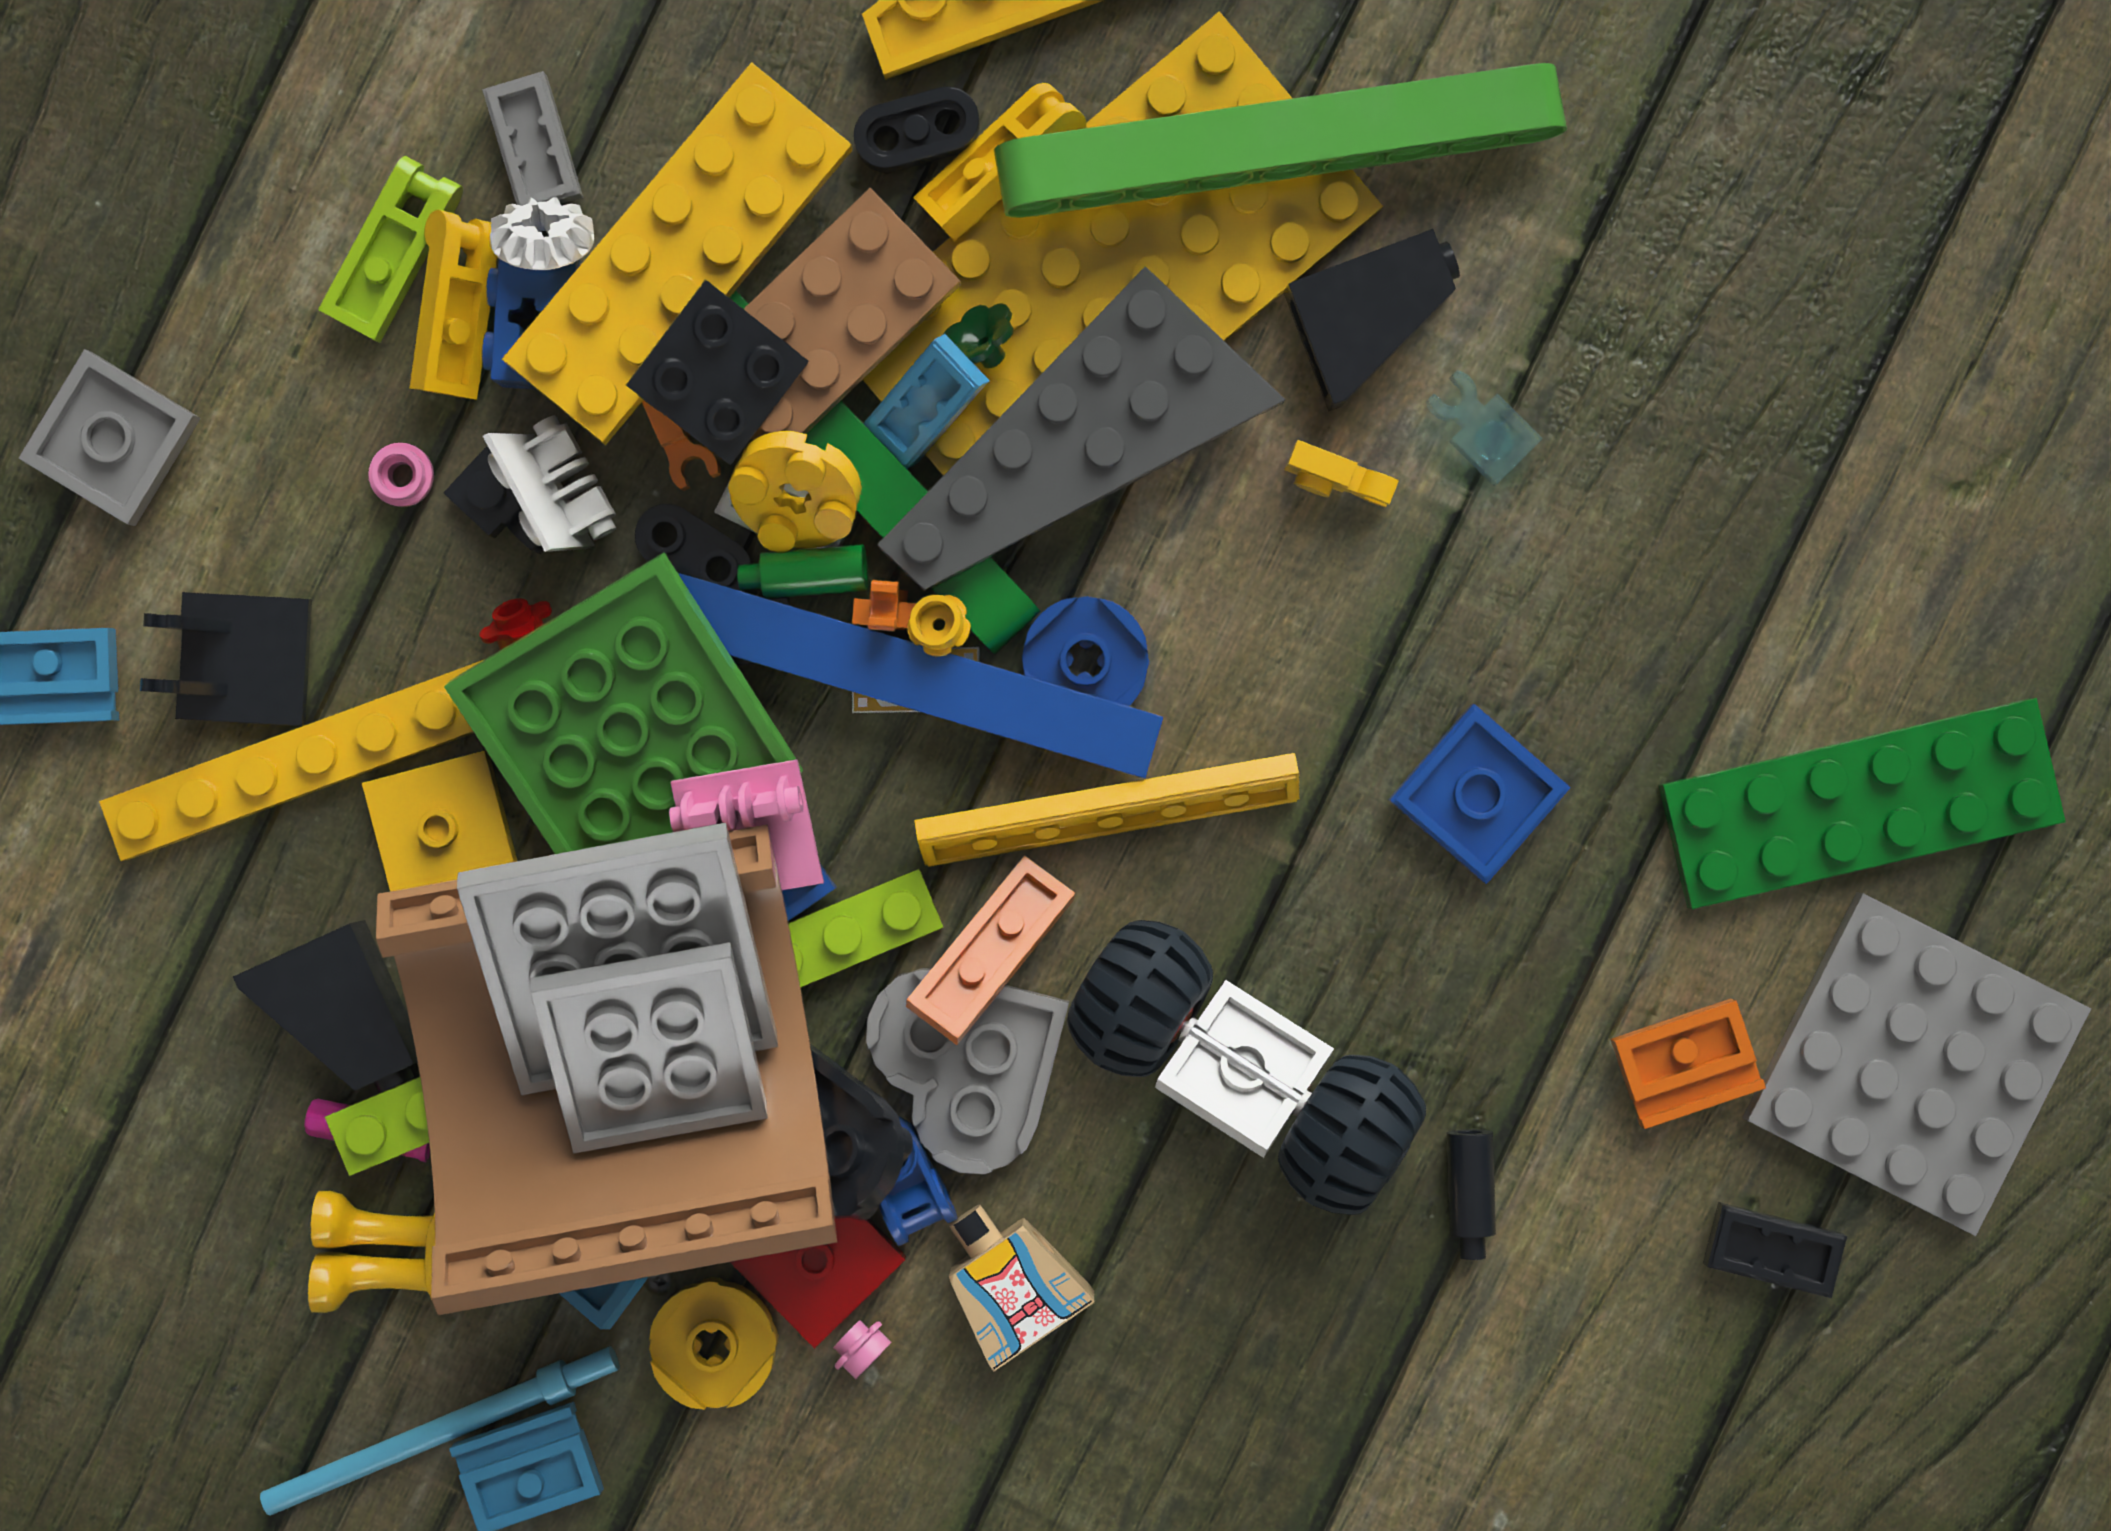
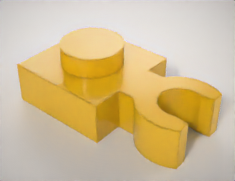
[1284,440,1399,508]

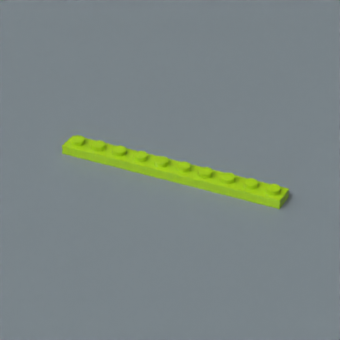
[325,869,944,1176]

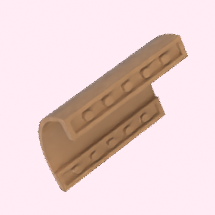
[376,824,837,1315]

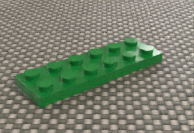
[1658,698,2066,909]

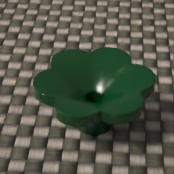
[943,303,1014,368]

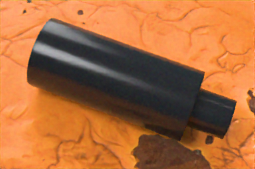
[1447,1129,1496,1260]

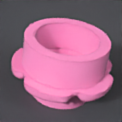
[833,1320,892,1380]

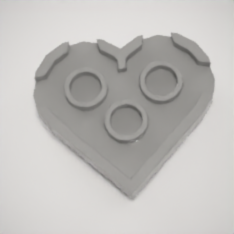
[866,968,1069,1174]

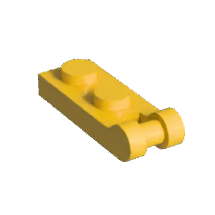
[913,83,1086,242]
[409,210,497,400]

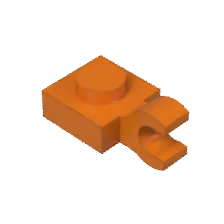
[642,400,721,491]
[852,580,916,631]

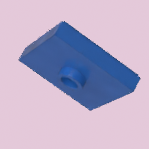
[1388,704,1571,884]

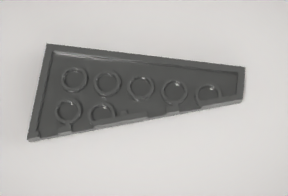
[877,266,1285,592]

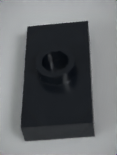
[1703,1202,1847,1298]

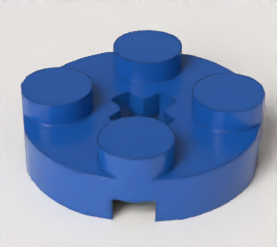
[1022,596,1149,706]

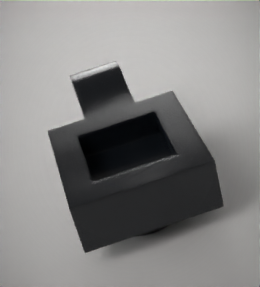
[443,446,544,554]

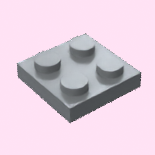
[19,349,201,526]

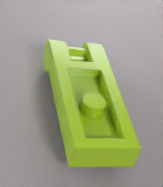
[318,156,463,343]

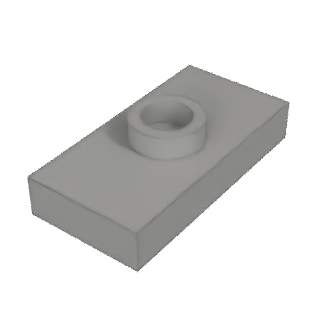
[482,71,583,206]

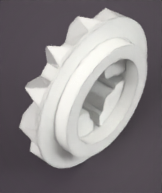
[490,197,594,270]

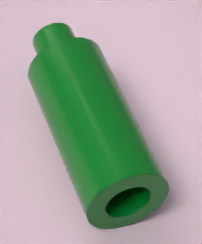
[737,544,868,599]

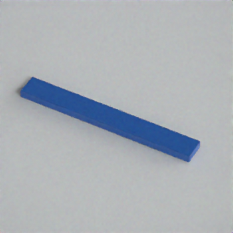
[678,573,1163,778]

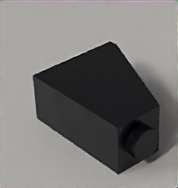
[1284,229,1460,412]
[233,920,418,1094]

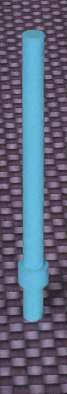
[260,1346,620,1516]

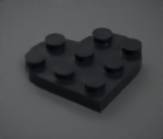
[810,1044,913,1221]

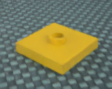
[362,751,518,891]

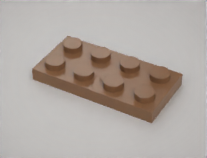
[744,188,961,440]

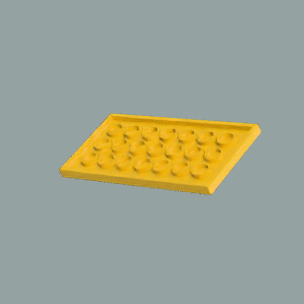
[863,11,1383,476]

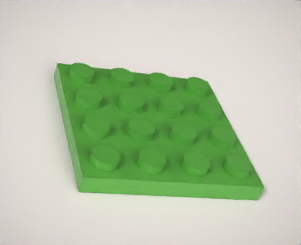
[444,552,803,854]

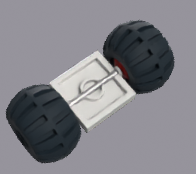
[1067,920,1426,1215]

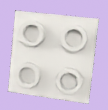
[483,415,616,552]

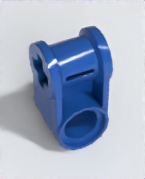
[879,1117,958,1246]

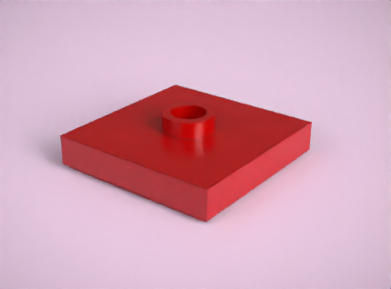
[730,1218,907,1349]

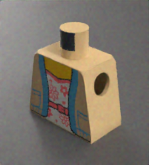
[949,1204,1095,1372]

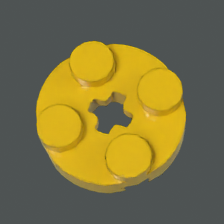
[728,431,862,553]
[649,1277,779,1410]

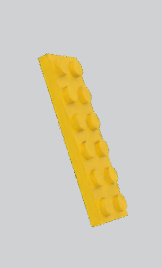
[502,62,853,445]

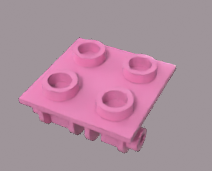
[669,759,824,890]

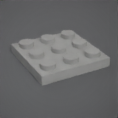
[530,942,768,1154]

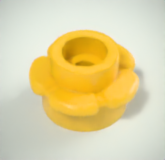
[907,594,971,657]

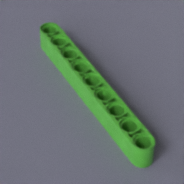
[994,63,1567,218]

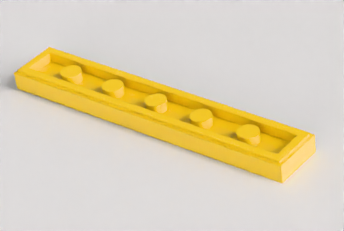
[914,753,1300,867]

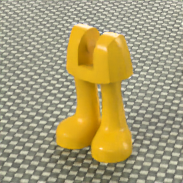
[308,1191,435,1313]

